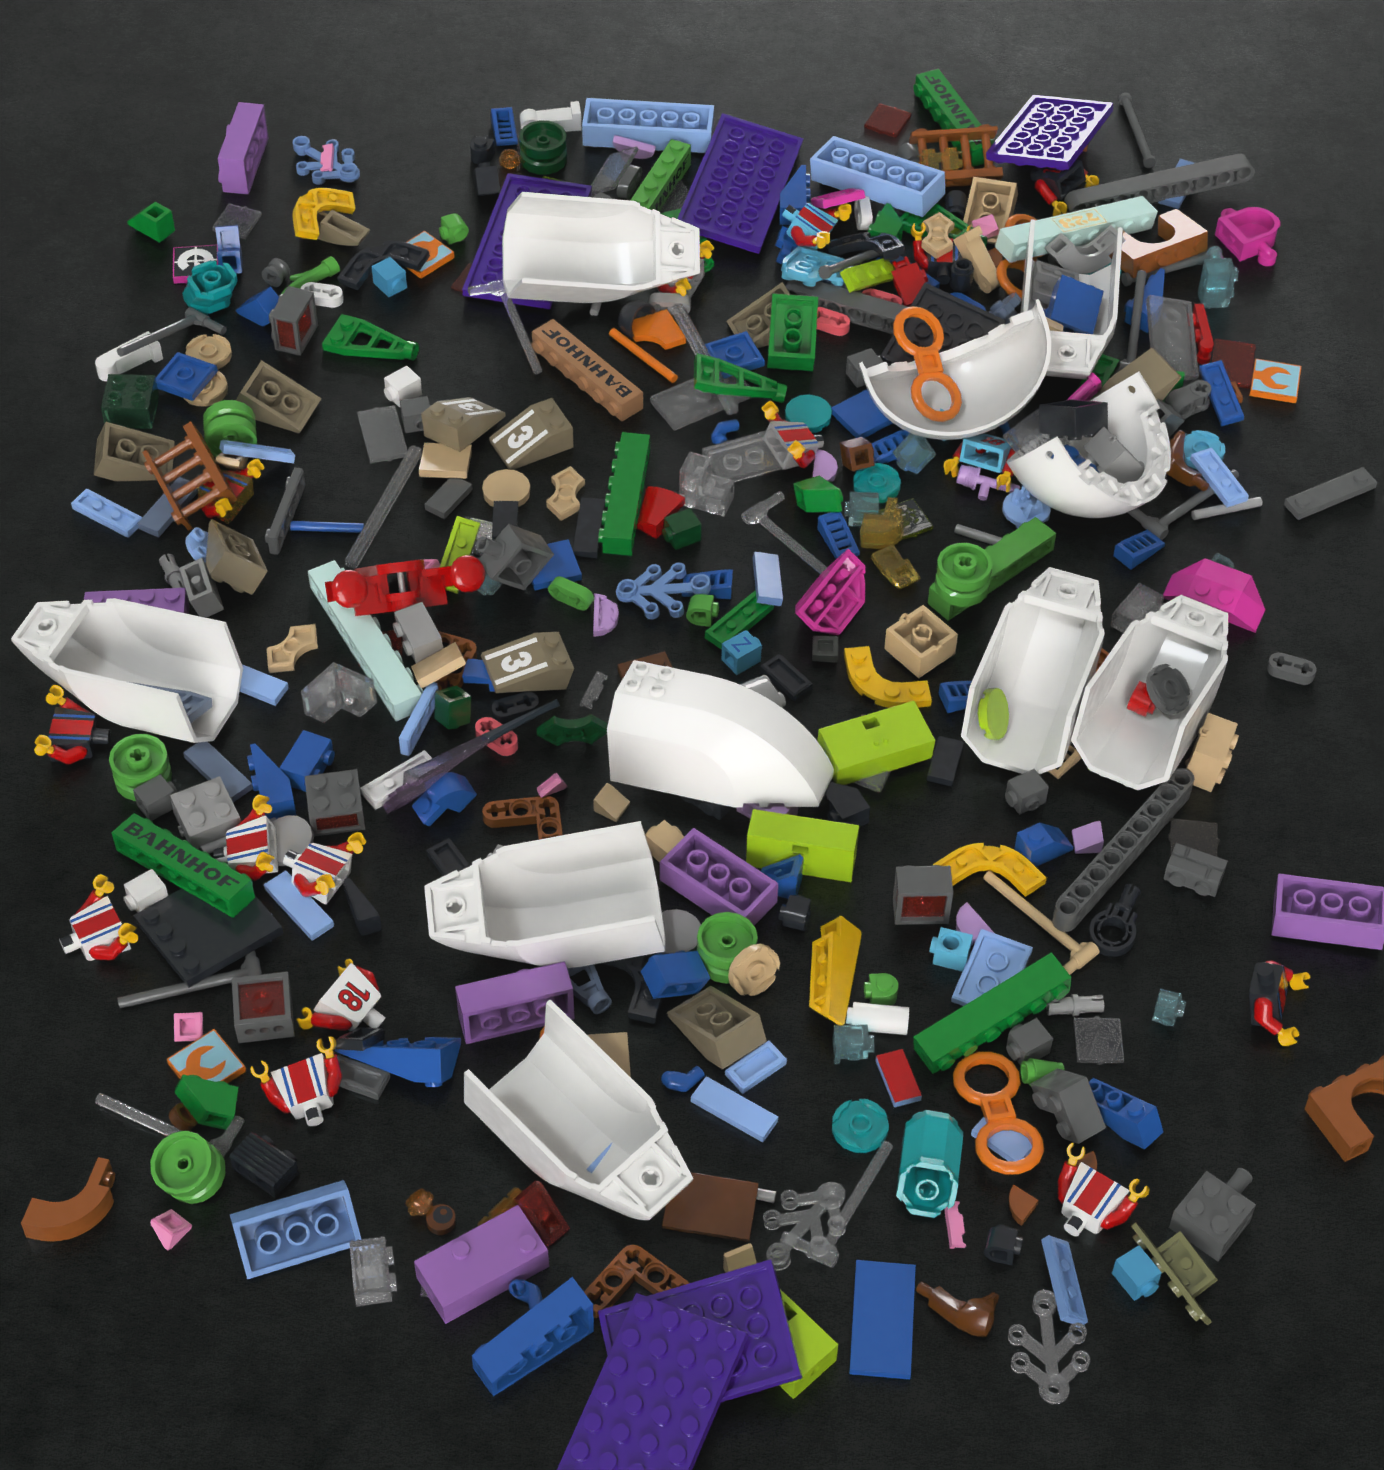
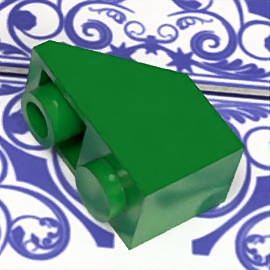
[127,202,175,243]
[868,203,903,242]
[793,475,843,512]
[175,1074,238,1130]

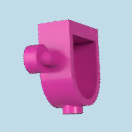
[1215,207,1280,266]

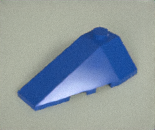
[335,1037,461,1087]

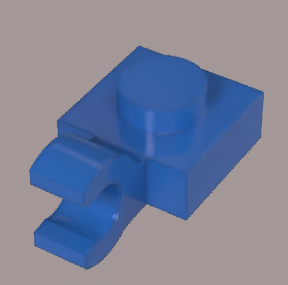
[775,226,798,264]

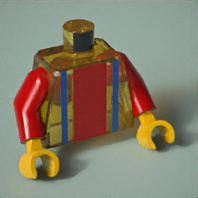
[193,459,265,524]

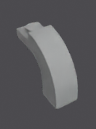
[1045,225,1126,274]

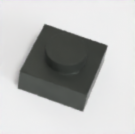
[812,636,838,662]

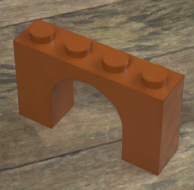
[1109,209,1208,278]
[1305,1055,1384,1162]

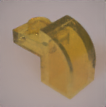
[860,497,904,549]

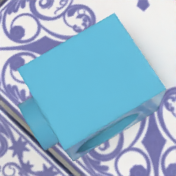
[929,927,973,972]

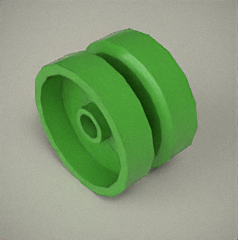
[203,400,257,458]
[935,543,992,607]
[109,734,172,801]
[697,912,758,984]
[150,1131,226,1204]

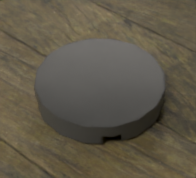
[1146,664,1190,715]

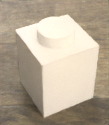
[384,366,422,407]
[124,869,168,913]

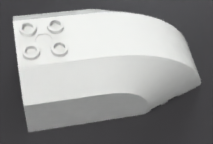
[502,192,700,303]
[1021,219,1123,380]
[961,567,1105,774]
[1071,595,1228,790]
[11,598,243,743]
[607,660,834,807]
[424,821,666,968]
[464,1000,693,1220]

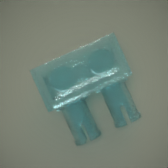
[1198,246,1238,308]

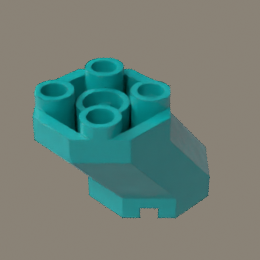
[182,260,238,315]
[896,1110,963,1218]

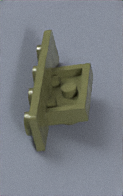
[1131,1222,1218,1325]

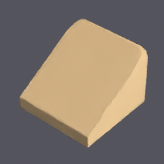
[594,783,630,822]
[723,1243,756,1272]

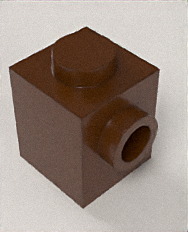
[839,437,875,471]

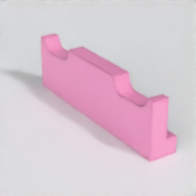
[320,143,334,172]
[944,1201,966,1249]

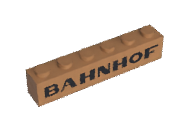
[532,319,643,421]

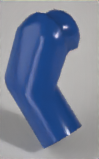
[711,419,739,447]
[661,1066,705,1092]
[509,1279,543,1309]

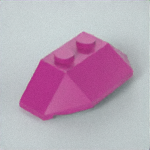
[795,549,866,635]
[1163,558,1265,633]

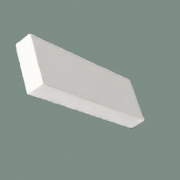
[360,750,440,810]

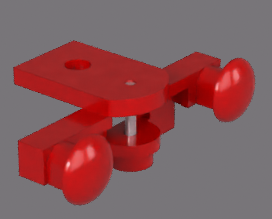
[325,555,485,616]

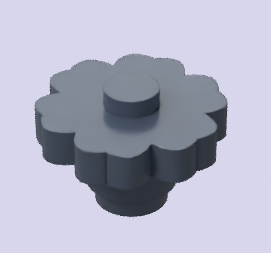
[989,293,1022,324]

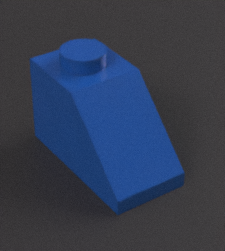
[235,286,279,327]
[1014,823,1073,867]

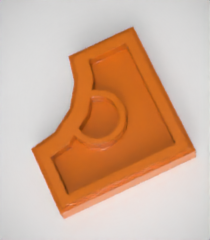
[632,309,686,350]

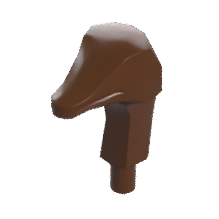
[1166,430,1209,491]
[916,1281,999,1337]

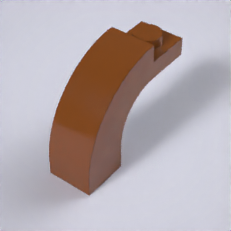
[21,1157,115,1241]

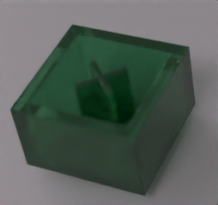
[101,374,159,429]

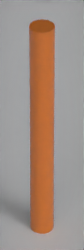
[609,328,678,383]

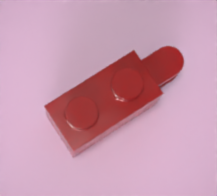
[891,256,928,307]

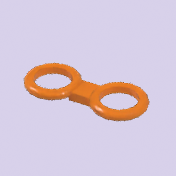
[996,214,1046,301]
[893,306,962,422]
[953,1052,1044,1175]

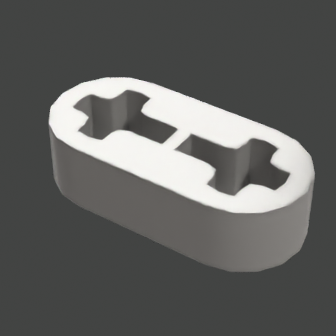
[648,293,691,315]

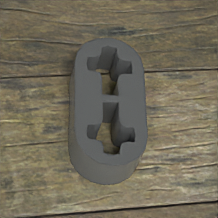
[617,164,642,199]
[1267,652,1317,685]

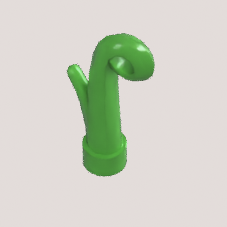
[281,256,340,294]

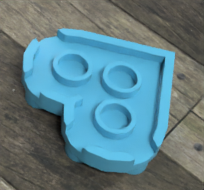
[781,246,854,287]

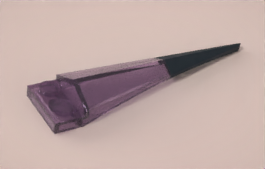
[383,699,560,814]

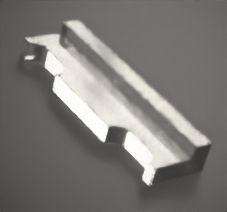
[579,671,608,709]

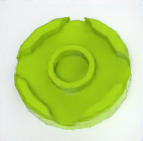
[978,688,1009,740]

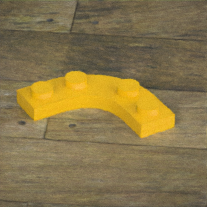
[292,188,355,240]
[844,646,932,708]
[933,843,1046,897]

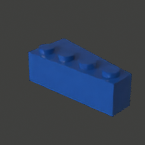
[472,1277,594,1396]

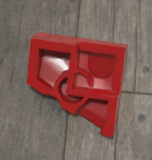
[637,486,685,539]

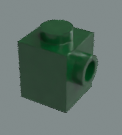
[662,508,701,550]
[435,685,471,729]

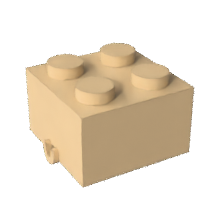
[884,605,958,678]
[1185,713,1239,792]

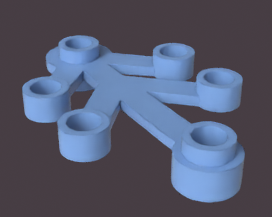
[293,136,360,185]
[616,563,711,619]

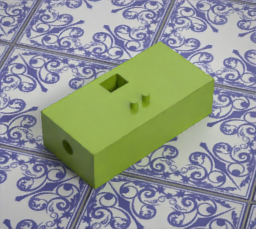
[817,701,935,785]
[746,809,859,882]
[752,1264,838,1399]

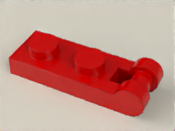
[1189,304,1214,365]

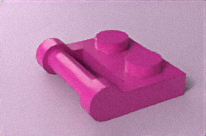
[1067,372,1102,401]

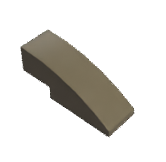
[317,210,370,246]

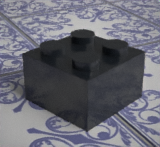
[1039,399,1108,440]

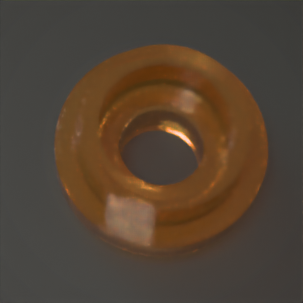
[499,149,521,169]
[406,1188,434,1216]

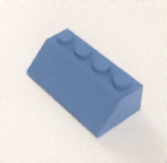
[229,1180,363,1279]

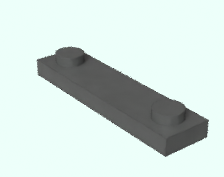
[265,467,306,555]
[1284,467,1377,520]

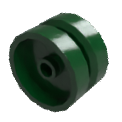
[519,120,567,175]

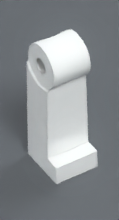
[520,101,581,132]
[95,331,163,381]

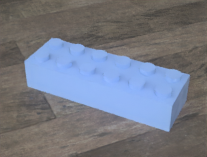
[582,98,714,153]
[810,136,945,217]

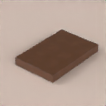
[662,1172,759,1242]

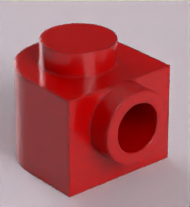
[1126,681,1156,717]

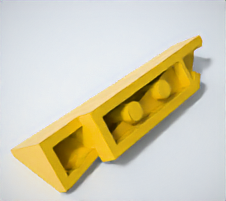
[809,916,862,1026]

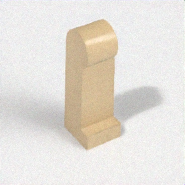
[953,225,1000,293]

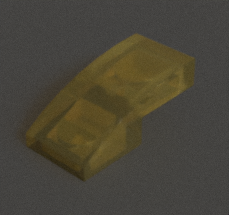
[871,544,920,589]

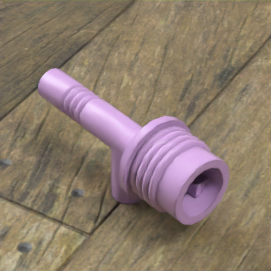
[956,464,1020,500]

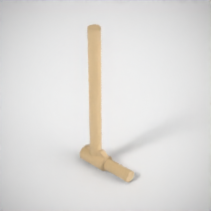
[983,871,1099,975]

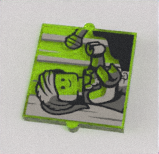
[878,498,933,542]

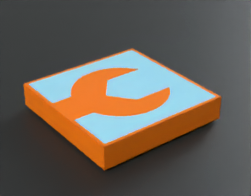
[406,231,455,279]
[1249,358,1301,403]
[167,1029,246,1083]

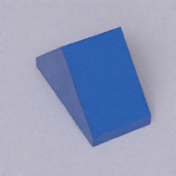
[761,854,804,899]

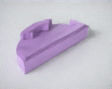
[613,135,656,159]
[813,449,838,482]
[593,593,619,637]
[956,902,994,945]

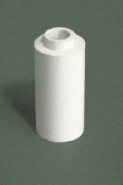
[846,1002,909,1035]

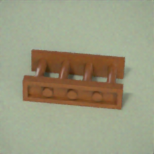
[909,124,1003,187]
[142,422,238,531]

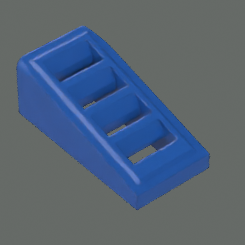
[491,107,518,146]
[872,429,919,464]
[817,512,860,559]
[1113,530,1165,570]
[682,570,733,599]
[939,681,972,713]

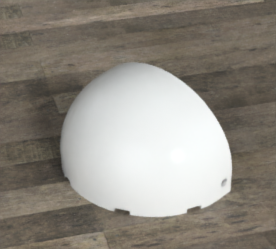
[859,299,1051,440]
[1007,372,1171,518]

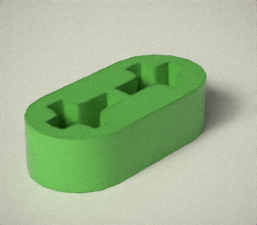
[548,576,594,611]

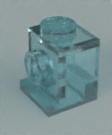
[833,1024,874,1064]

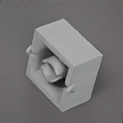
[1083,427,1145,484]
[170,776,241,850]

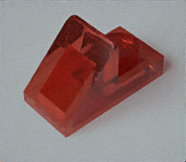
[514,1180,570,1247]

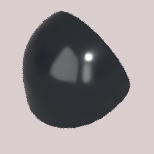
[618,300,655,339]

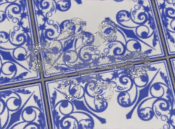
[763,1182,846,1270]
[1008,1290,1090,1404]

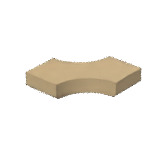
[921,212,955,259]
[546,466,585,521]
[267,624,318,673]

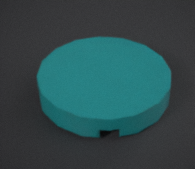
[785,395,832,433]
[853,463,901,503]
[832,1099,889,1153]

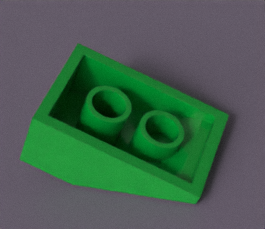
[767,293,818,371]

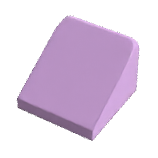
[1072,821,1104,854]

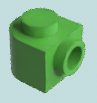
[439,213,469,244]
[686,594,719,627]
[864,973,898,1006]

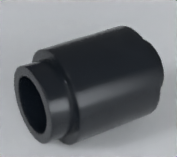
[945,190,967,221]
[950,258,974,292]

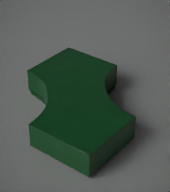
[537,714,608,746]

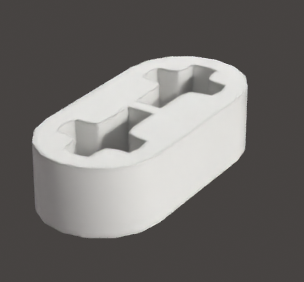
[854,196,873,231]
[301,282,344,308]

